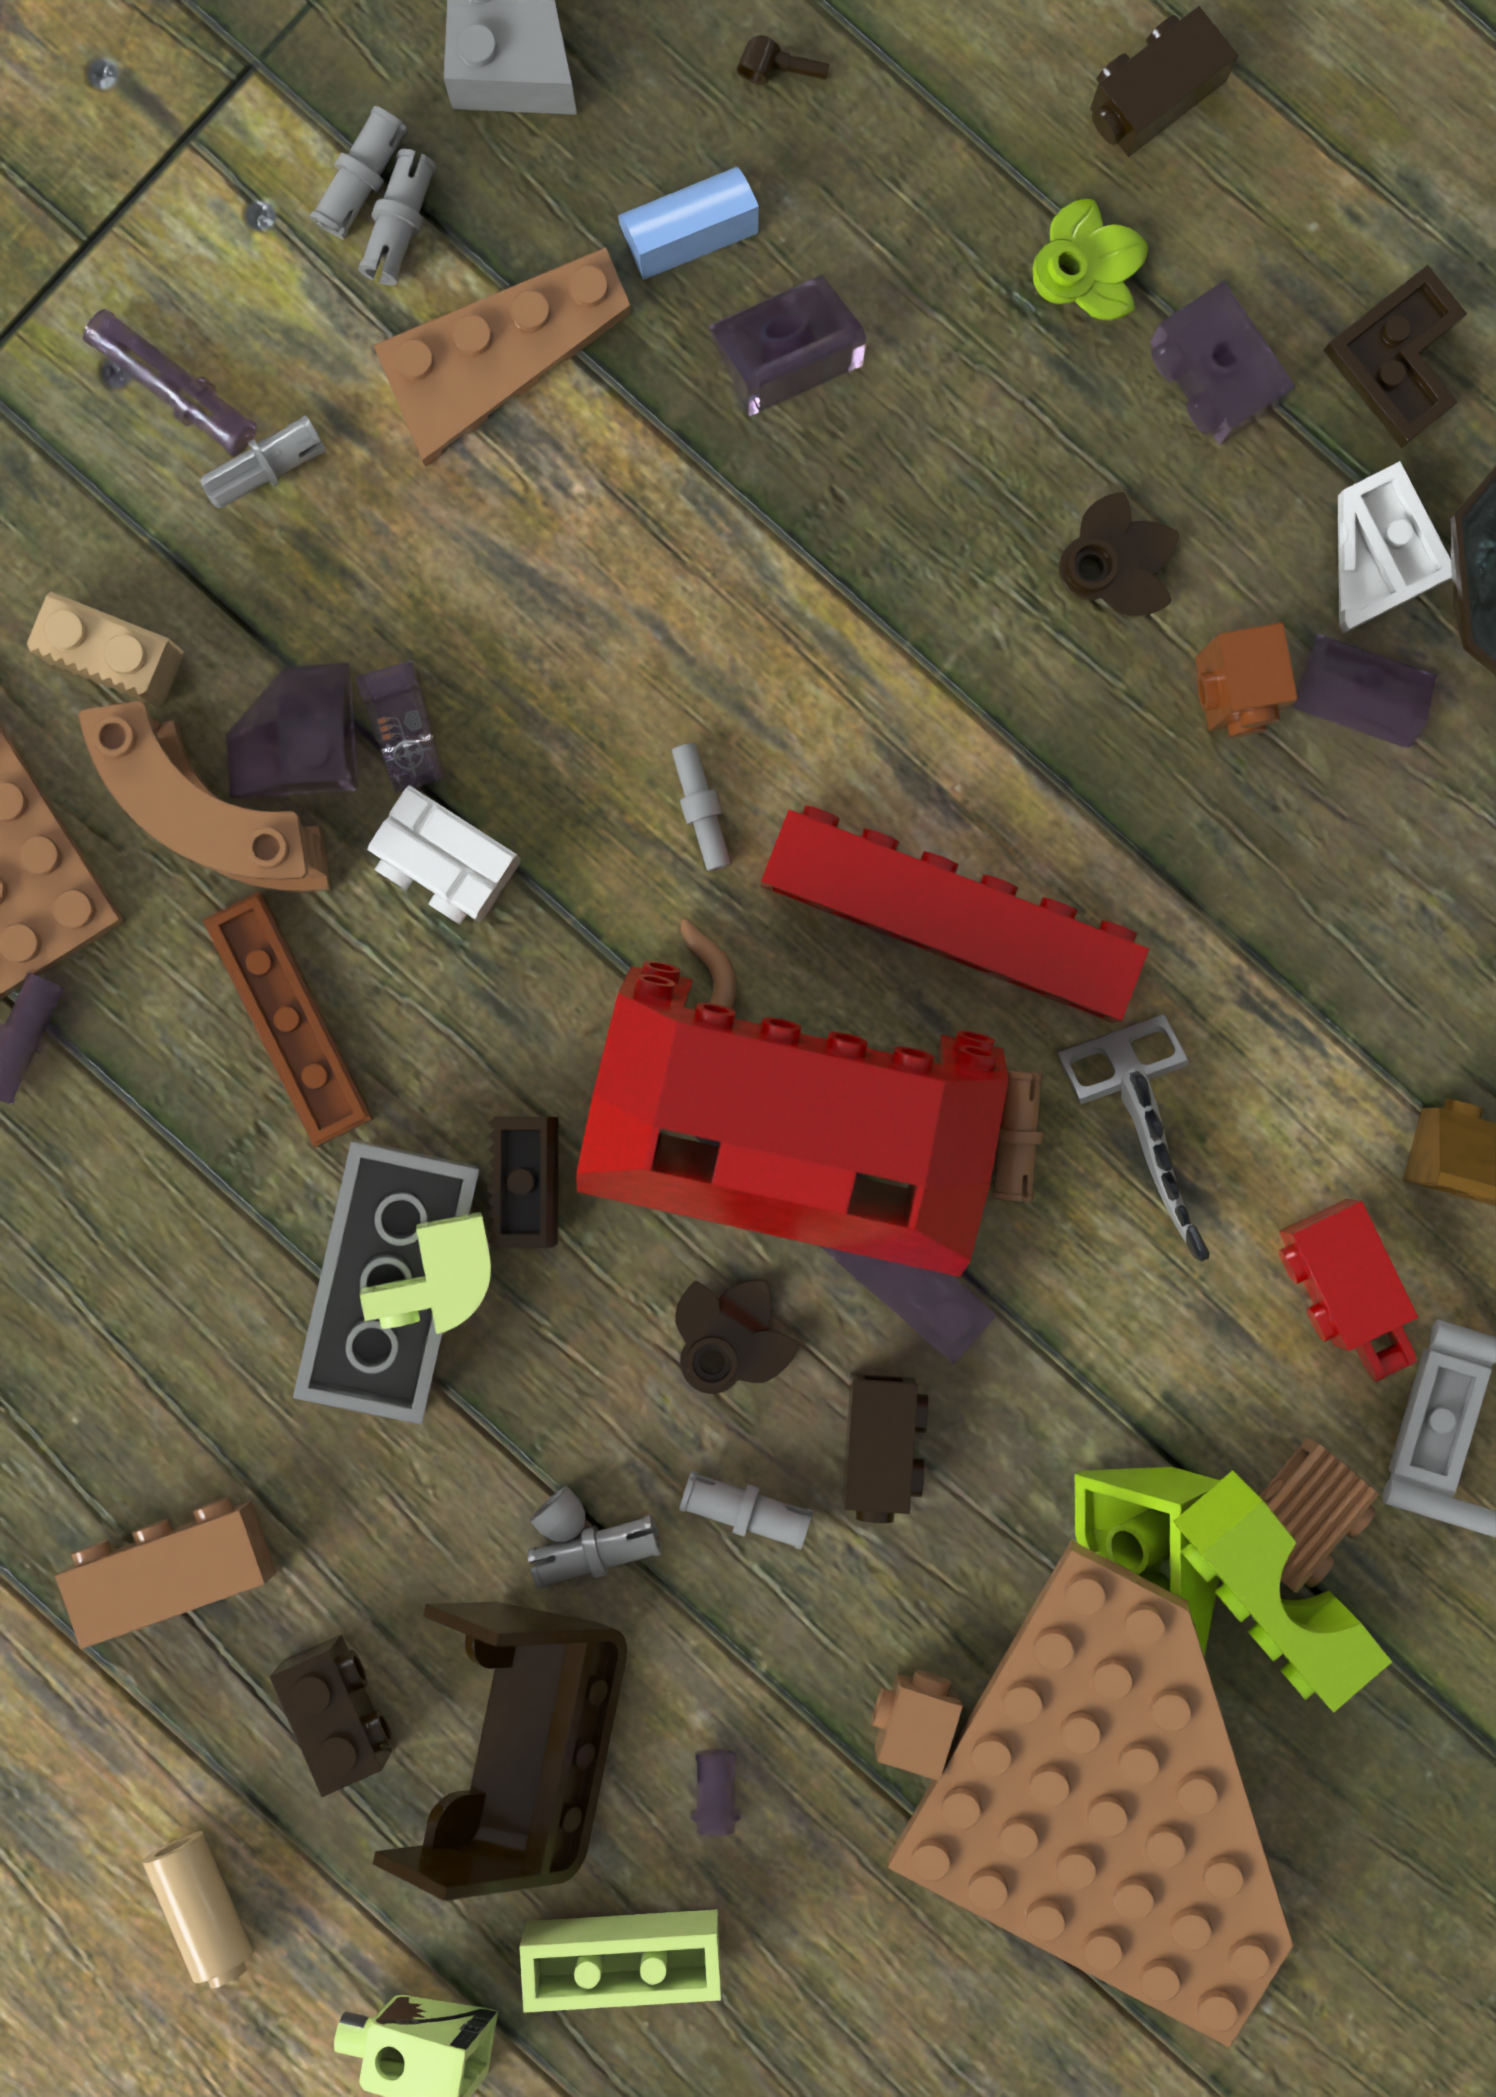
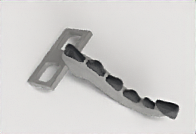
[1057,1014,1210,1262]

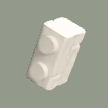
[367,785,521,925]

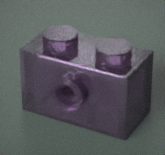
[1150,281,1295,446]

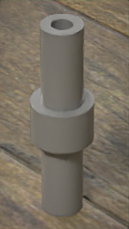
[671,743,731,872]

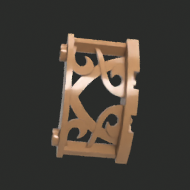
[79,701,332,893]

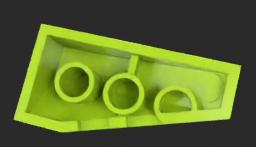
[1075,1467,1220,1658]

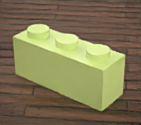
[520,1909,722,2013]

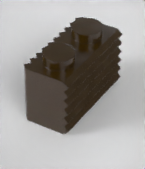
[488,1117,559,1248]

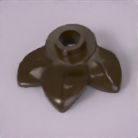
[1058,492,1179,617]
[675,1279,799,1394]

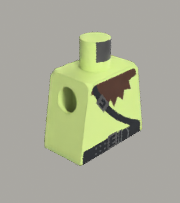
[334,1995,498,2097]

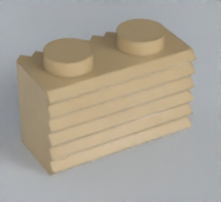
[27,591,184,707]

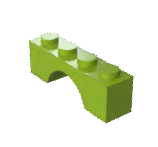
[1173,1470,1392,1713]

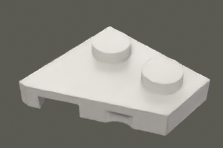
[1338,461,1452,634]

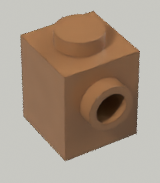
[871,1670,963,1781]

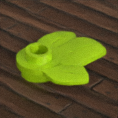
[1033,199,1149,320]

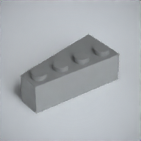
[444,0,577,115]

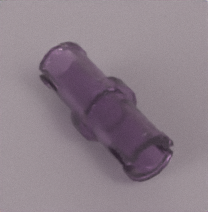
[0,972,66,1105]

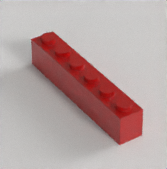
[760,805,1149,1023]

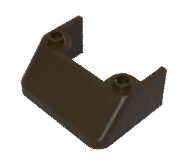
[373,1602,627,1901]

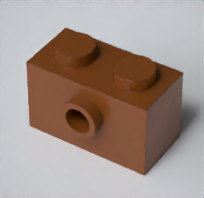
[1195,622,1298,738]

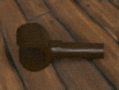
[737,35,829,85]

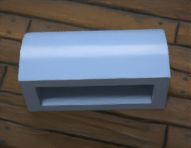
[618,167,759,280]

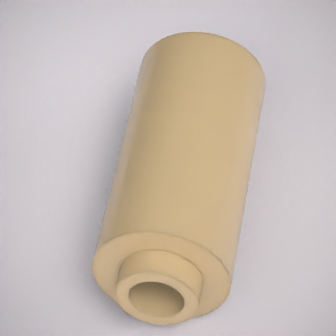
[142,1831,254,1988]

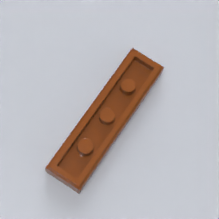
[202,892,374,1147]

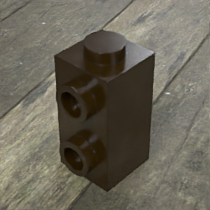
[1090,6,1239,157]
[842,1373,928,1523]

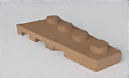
[373,247,632,467]

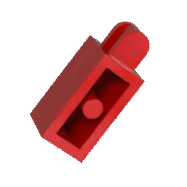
[1279,1199,1419,1382]

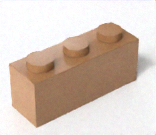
[55,1497,277,1650]

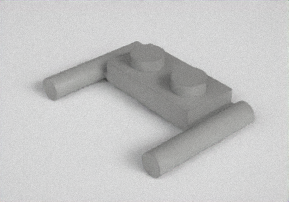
[1382,1319,1496,1538]

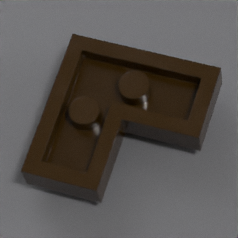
[1323,265,1467,448]

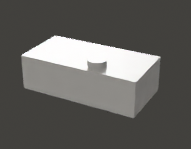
[293,1139,479,1425]

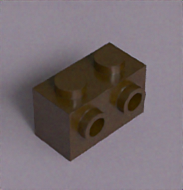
[270,1634,393,1797]

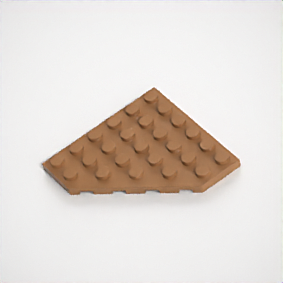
[888,1540,1293,2048]

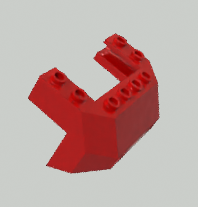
[576,961,1009,1277]

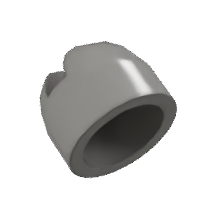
[529,1485,585,1542]

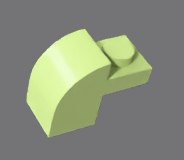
[360,1212,491,1334]

